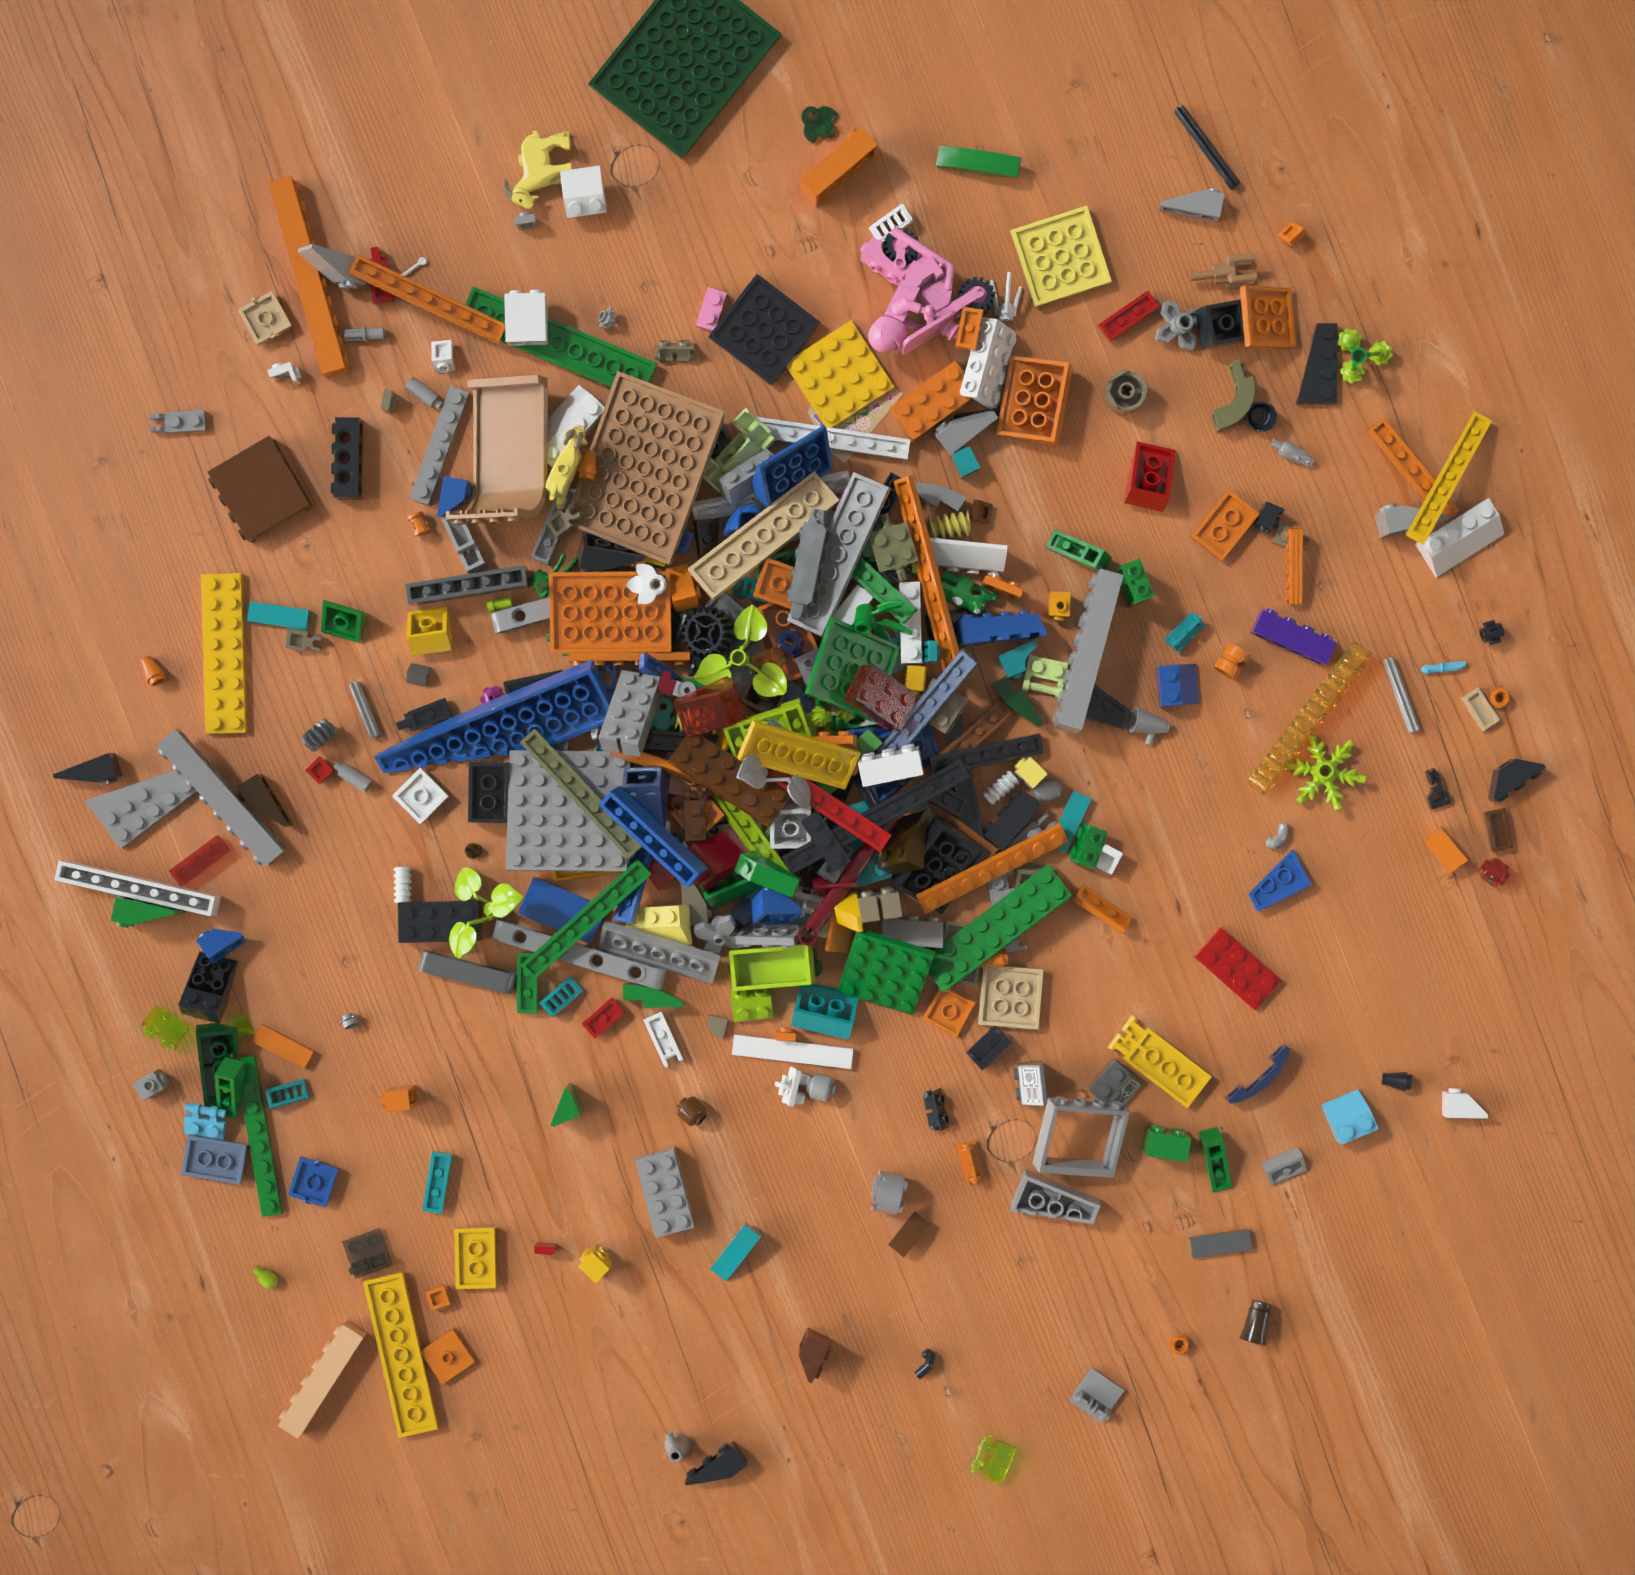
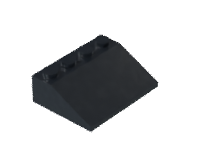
[890,815,989,914]

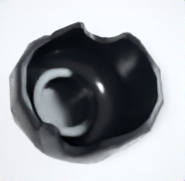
[1245,401,1278,433]

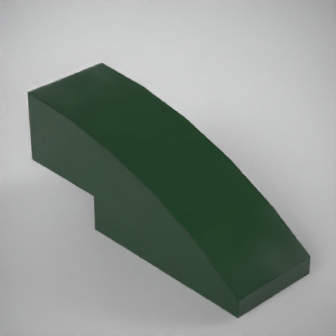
[991,676,1043,726]

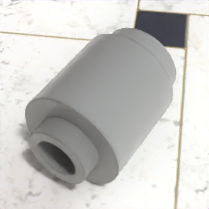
[1032,777,1063,802]

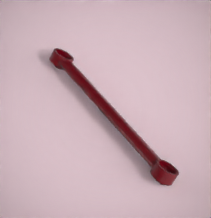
[797,811,909,945]

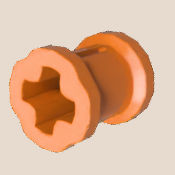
[407,511,431,537]

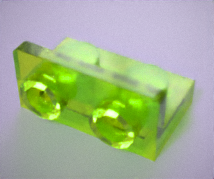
[141,1005,189,1051]

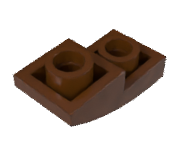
[888,1211,930,1258]

